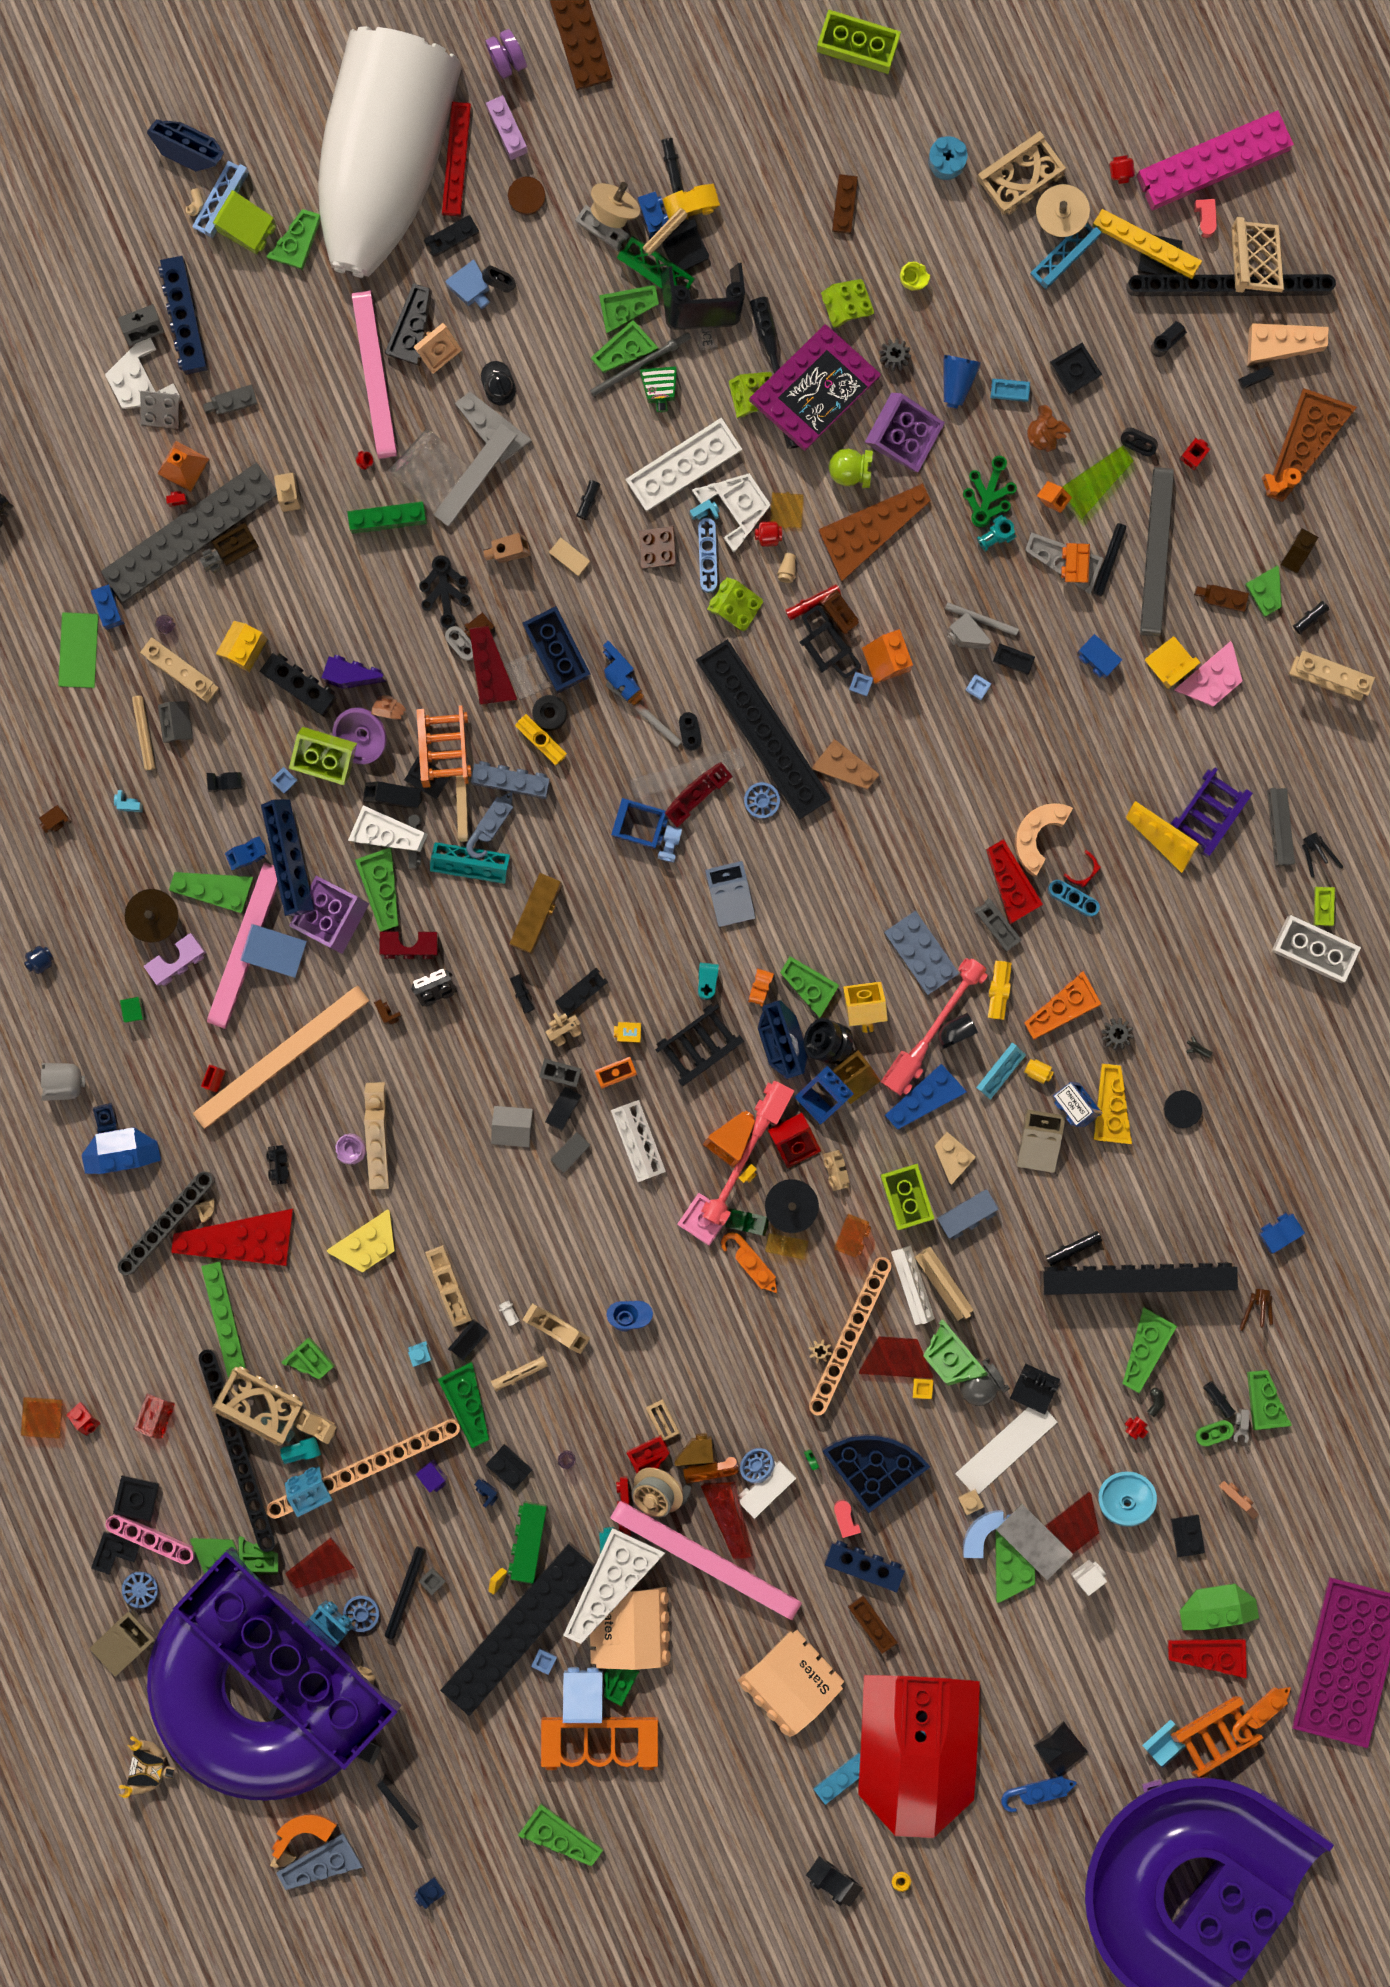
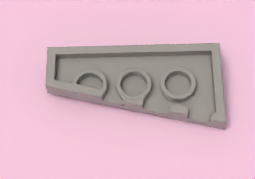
[455,392,532,464]
[1025,532,1103,594]

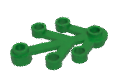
[963,455,1017,528]

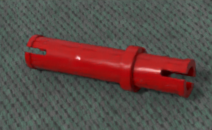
[785,584,841,621]

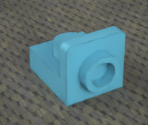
[689,499,720,520]
[114,790,143,812]

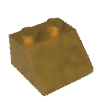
[675,1433,714,1466]

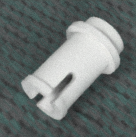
[499,1300,520,1326]

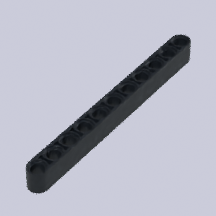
[1126,274,1336,296]
[198,1349,277,1552]

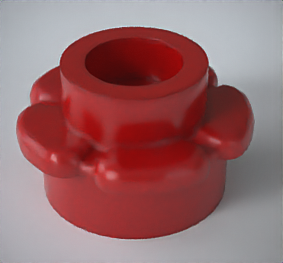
[356,451,373,470]

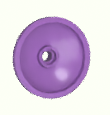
[333,708,387,764]

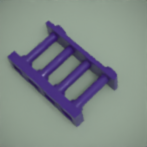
[1170,767,1253,857]

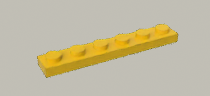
[1092,209,1202,279]

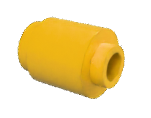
[1024,1059,1054,1084]

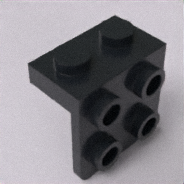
[661,219,709,273]

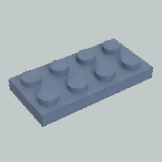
[884,911,959,995]

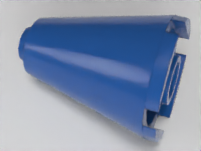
[943,355,981,409]

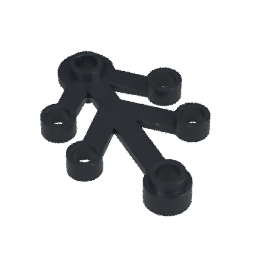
[419,555,471,629]

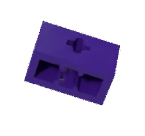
[415,1459,448,1493]

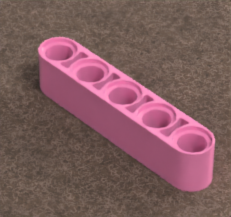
[105,1514,196,1564]

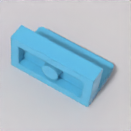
[1142,1720,1186,1768]

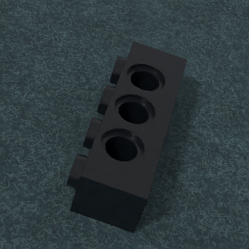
[259,653,337,717]

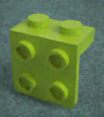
[821,279,874,328]
[707,577,763,631]

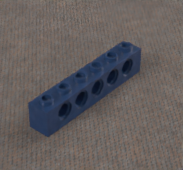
[158,256,208,375]
[261,799,314,916]

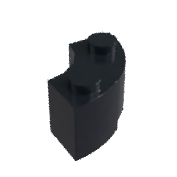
[806,1856,863,1907]

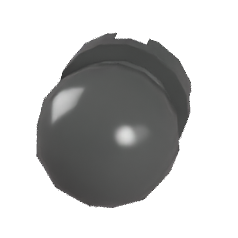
[960,1357,1010,1406]

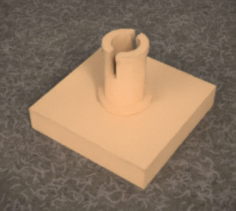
[414,323,462,374]

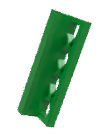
[617,236,695,290]

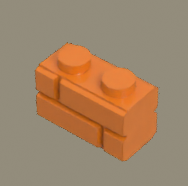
[1061,543,1090,583]
[594,1057,637,1089]

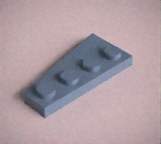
[276,1832,363,1890]

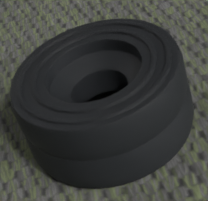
[532,695,567,731]

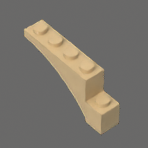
[364,1082,389,1189]

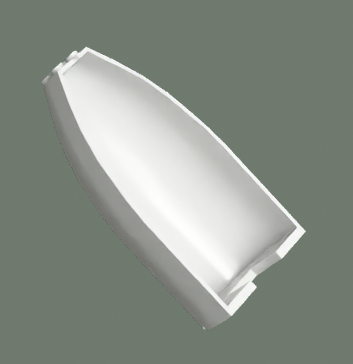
[318,26,461,278]

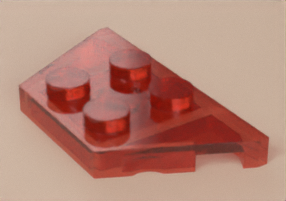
[859,1336,933,1379]
[1044,1491,1099,1554]

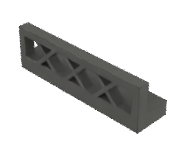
[1267,788,1295,866]

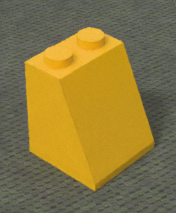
[216,621,268,673]

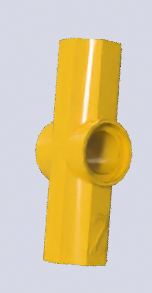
[515,714,567,766]
[987,961,1012,1020]

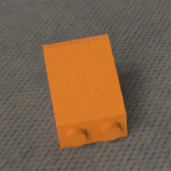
[862,629,913,684]

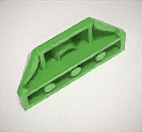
[1179,1583,1259,1630]

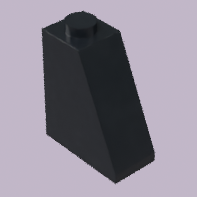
[363,781,422,809]

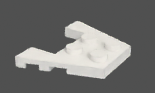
[105,338,182,410]
[692,473,771,553]

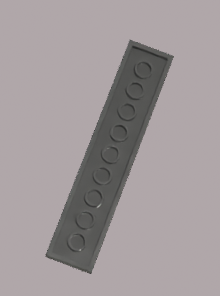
[101,462,277,603]

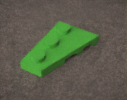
[599,285,659,334]
[1247,1370,1292,1430]

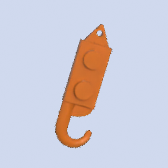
[721,1232,777,1293]
[1232,1687,1291,1743]

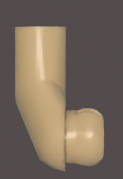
[186,188,204,216]

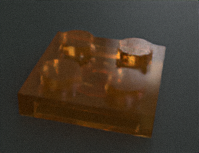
[21,1397,63,1438]

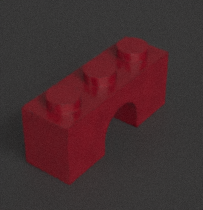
[379,932,439,959]

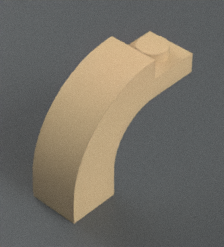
[523,1303,590,1354]

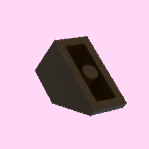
[1280,528,1319,574]

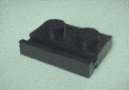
[404,756,451,800]
[486,1444,533,1491]
[1170,1514,1205,1558]

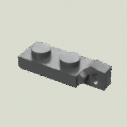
[203,384,258,415]

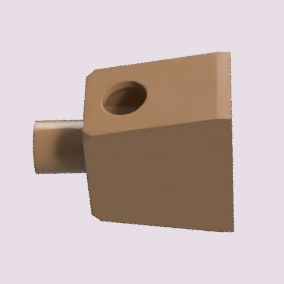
[483,533,531,563]

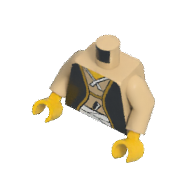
[118,1736,175,1798]

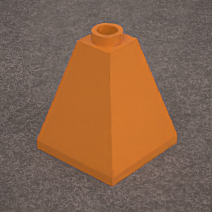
[157,441,209,492]
[703,1111,755,1168]

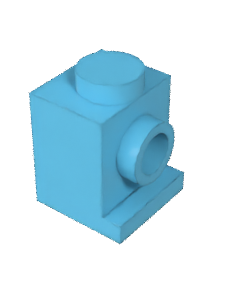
[408,1341,433,1367]

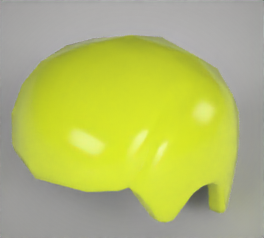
[900,261,930,291]

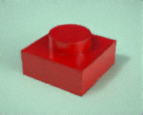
[166,491,188,507]

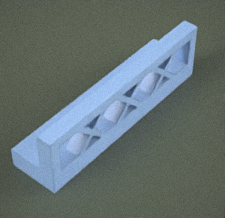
[192,160,249,238]

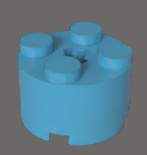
[928,136,968,180]

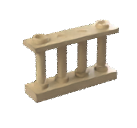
[140,637,219,703]
[1288,650,1375,701]

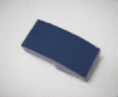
[93,1103,118,1133]

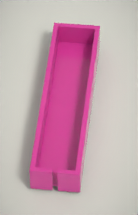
[1136,110,1294,211]

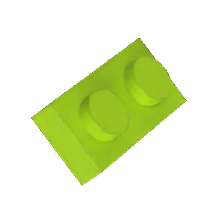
[1314,887,1335,926]

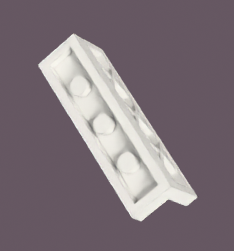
[611,1100,666,1182]
[891,1246,935,1325]

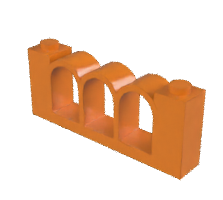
[541,1717,658,1770]

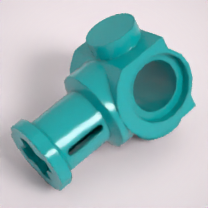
[976,515,1017,552]

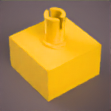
[843,982,888,1033]

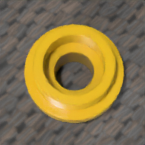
[892,1872,911,1892]

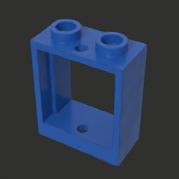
[611,798,669,849]
[795,1066,854,1125]

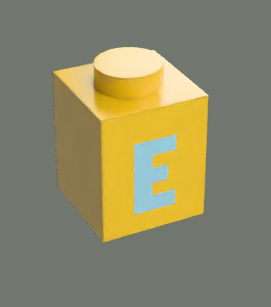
[614,1022,641,1043]

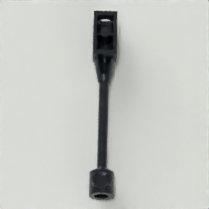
[749,297,799,449]

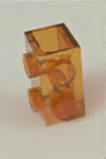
[834,1213,871,1258]

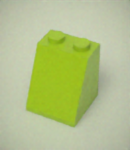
[213,190,276,255]

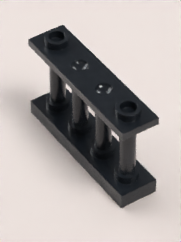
[655,1004,744,1087]

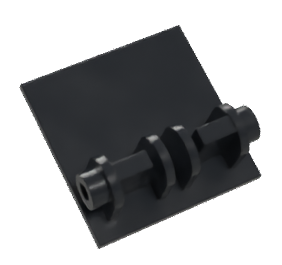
[1010,1363,1060,1415]

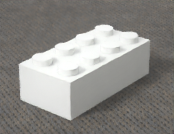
[1272,915,1361,983]

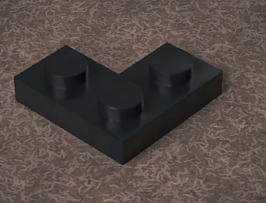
[91,1531,140,1575]

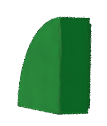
[804,1449,819,1471]

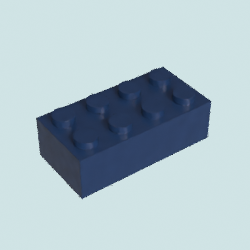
[522,606,591,694]

